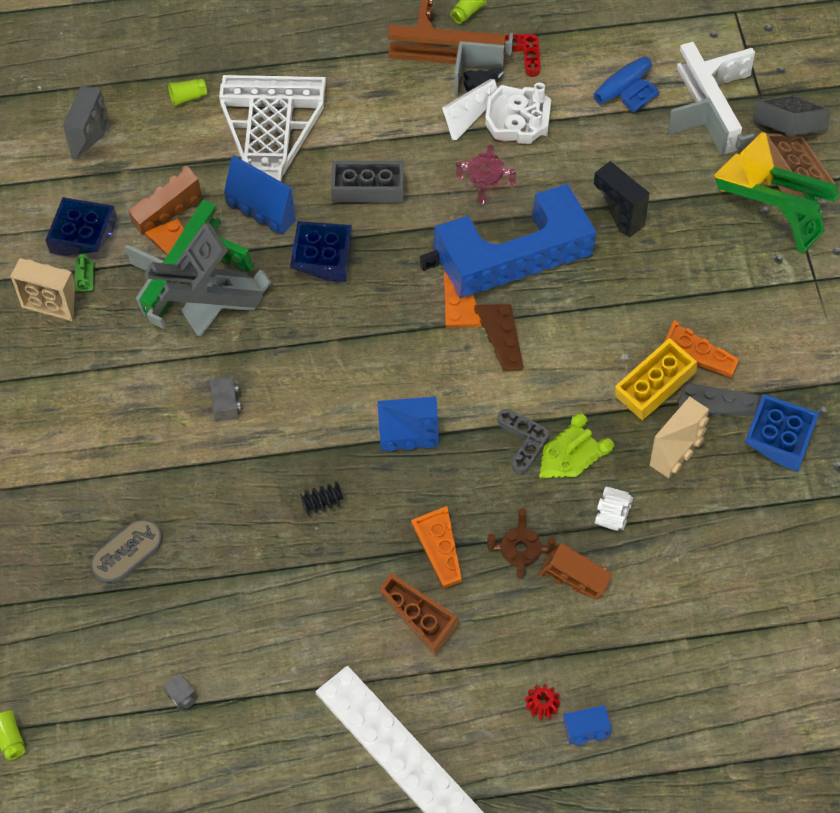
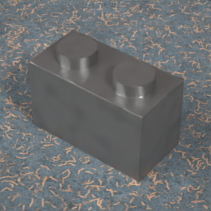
[210,377,241,422]

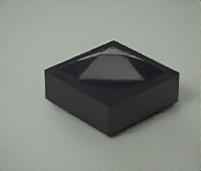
[420,250,439,271]

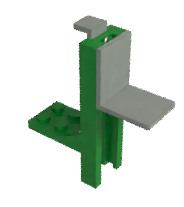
[124,200,254,329]

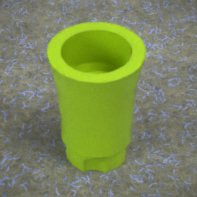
[450,0,486,24]
[168,79,207,107]
[0,711,26,760]

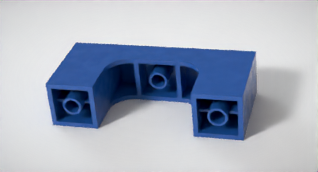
[433,184,596,298]

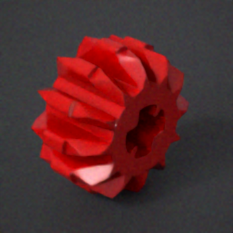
[525,683,561,720]

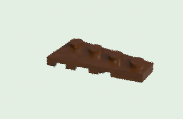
[474,304,523,371]

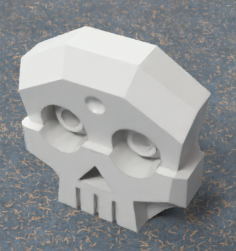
[485,83,551,144]

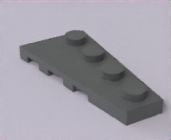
[678,382,759,417]

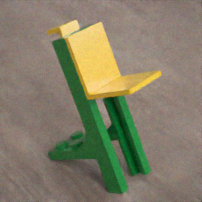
[714,132,839,253]

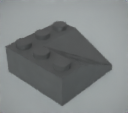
[63,85,110,160]
[753,95,831,137]

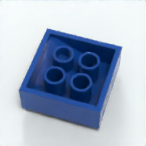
[745,394,819,471]
[377,397,439,451]

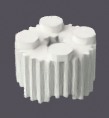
[595,487,633,531]

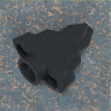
[463,68,504,92]

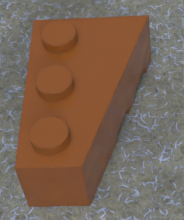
[537,543,612,600]

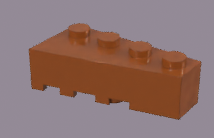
[128,165,202,235]
[379,573,459,657]

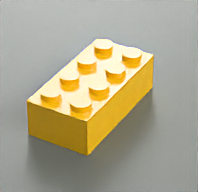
[615,338,697,421]

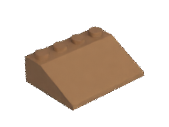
[766,134,835,198]

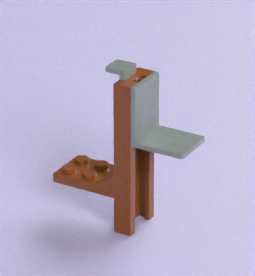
[388,0,513,95]

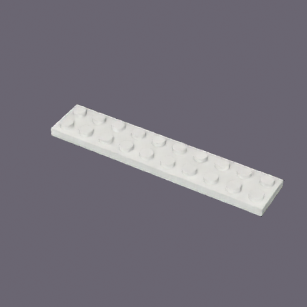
[316,665,484,813]

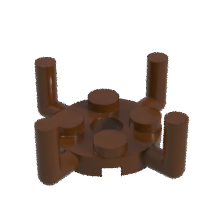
[487,508,556,579]

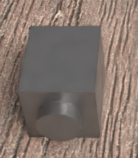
[163,673,197,712]

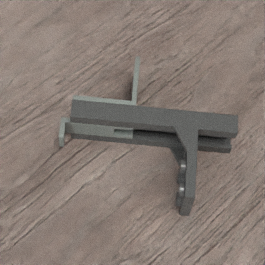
[144,223,271,336]

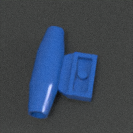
[594,56,660,113]

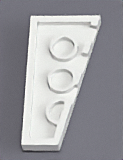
[442,79,497,140]

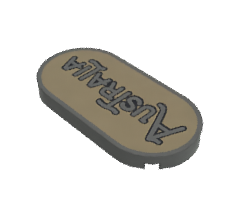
[91,520,162,583]

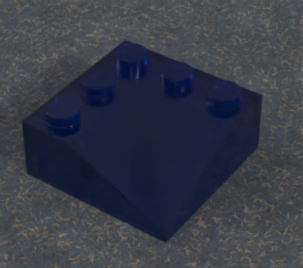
[46,197,117,256]
[290,221,353,282]

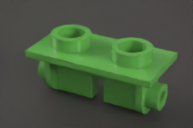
[75,254,94,292]

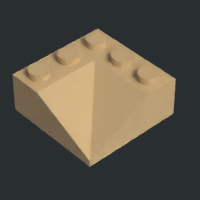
[11,258,75,321]
[650,396,709,478]

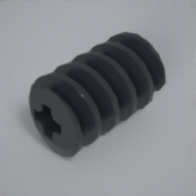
[299,481,343,516]

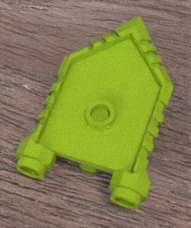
[539,413,615,478]

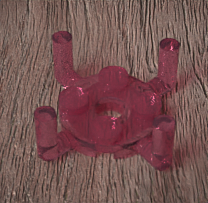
[456,144,516,204]

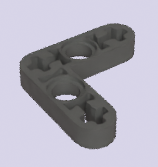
[498,409,549,475]

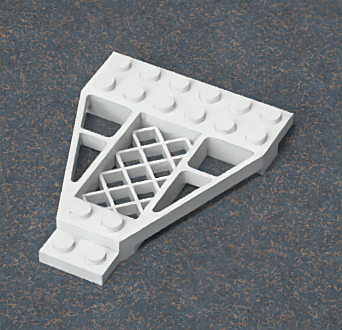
[219,75,326,181]

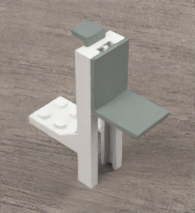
[668,42,755,155]

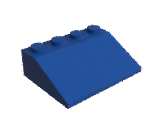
[224,155,296,235]

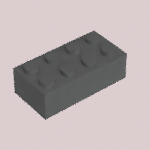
[331,161,404,202]

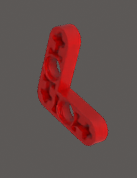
[505,34,540,77]

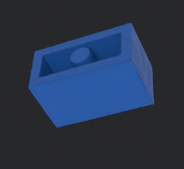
[563,705,612,746]

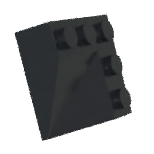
[594,161,650,238]

